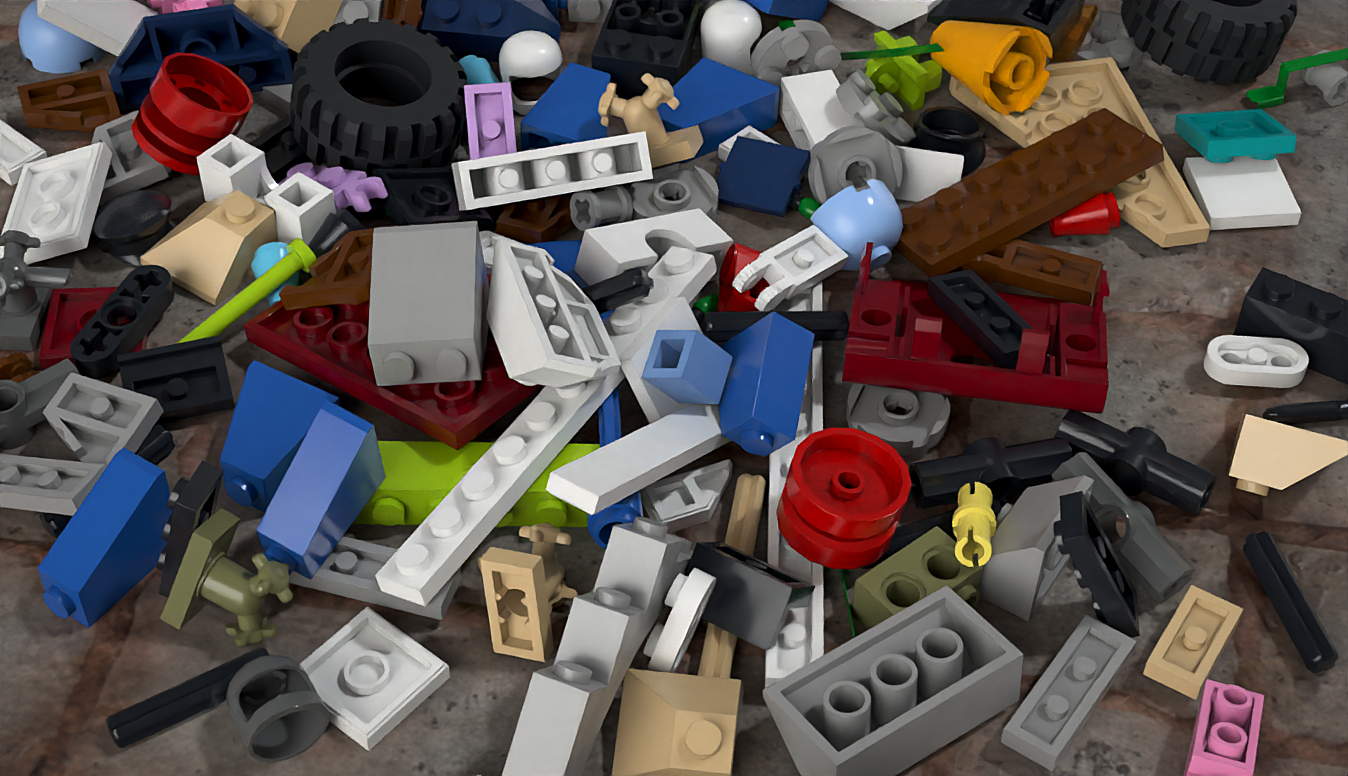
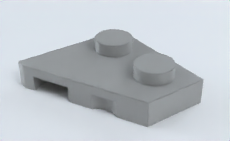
[91,110,169,207]
[42,372,164,467]

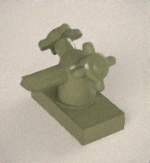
[160,508,293,647]

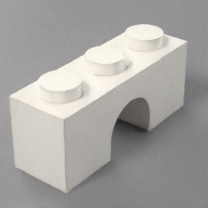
[197,134,336,246]
[574,208,733,286]

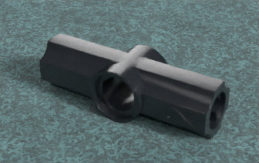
[1054,410,1218,516]
[909,437,1072,509]

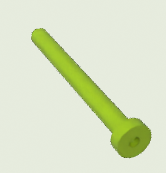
[176,238,317,344]

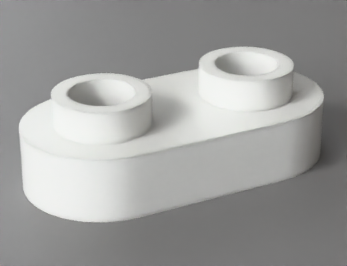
[1203,335,1309,388]
[643,568,716,673]

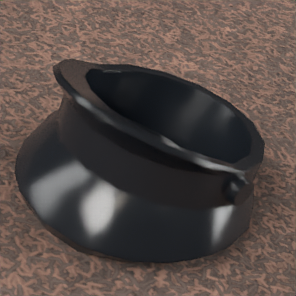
[908,106,987,175]
[91,190,174,266]

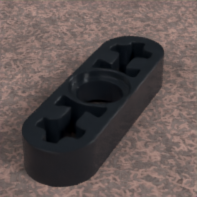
[70,265,174,379]

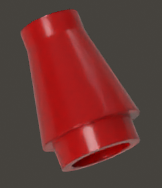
[1048,191,1120,237]

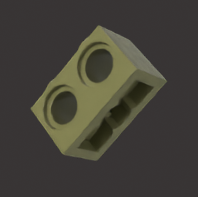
[851,526,984,630]

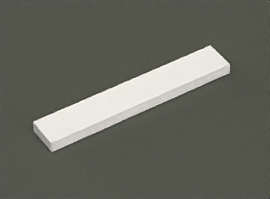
[546,404,731,515]

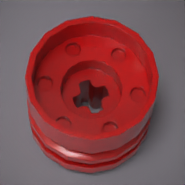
[131,53,254,175]

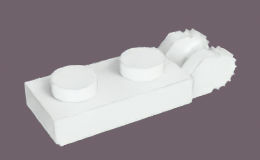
[732,225,849,311]

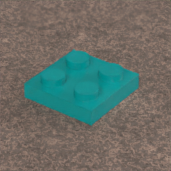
[1175,109,1296,163]

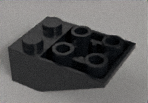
[591,0,703,100]
[927,0,1085,68]

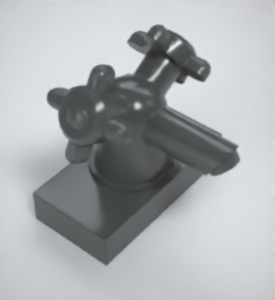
[0,230,74,351]

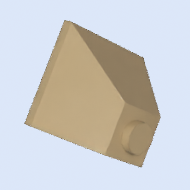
[140,190,277,306]
[1227,413,1348,496]
[612,669,741,776]

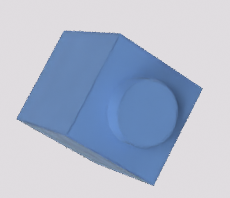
[642,330,733,404]

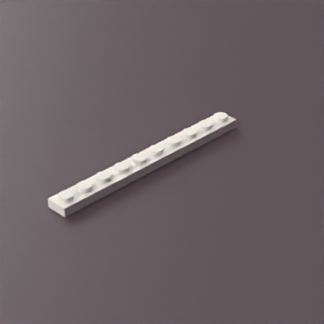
[375,246,717,606]
[765,281,824,688]

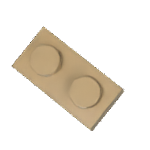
[1143,585,1244,700]

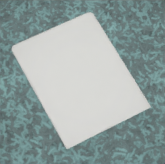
[893,146,964,202]

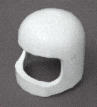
[700,0,762,75]
[499,31,563,115]

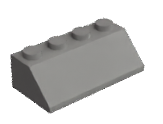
[763,585,1023,776]

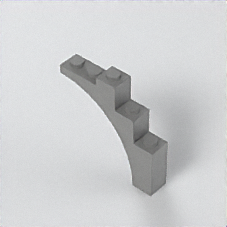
[502,517,693,776]

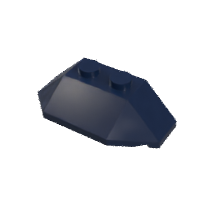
[417,0,562,62]
[109,4,294,113]

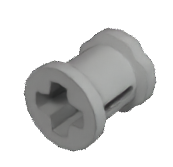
[1301,50,1348,106]
[570,184,633,231]

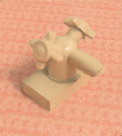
[598,73,704,168]
[477,523,578,662]

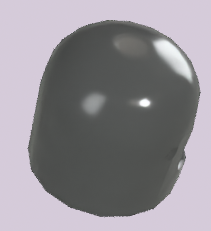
[226,655,330,763]

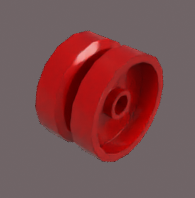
[776,427,912,569]

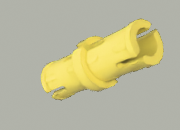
[952,482,996,567]

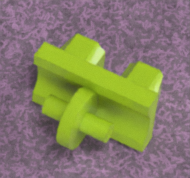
[865,30,942,111]

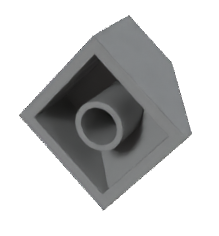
[974,475,1094,622]

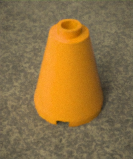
[930,20,1053,116]

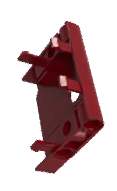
[842,242,1110,414]

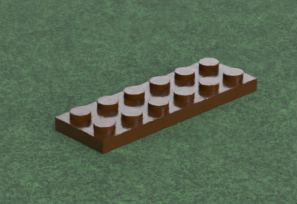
[894,108,1164,277]

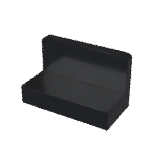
[685,541,815,650]

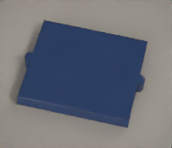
[716,136,811,217]

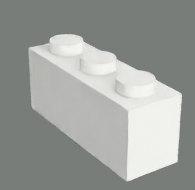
[779,69,866,185]

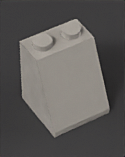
[368,221,489,386]

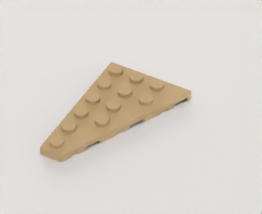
[949,57,1210,248]

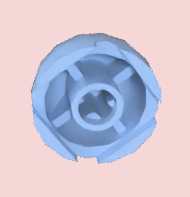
[18,0,107,74]
[806,179,903,271]

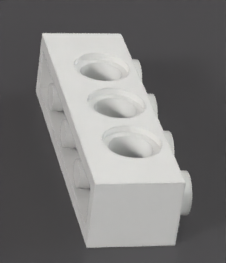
[451,131,653,210]

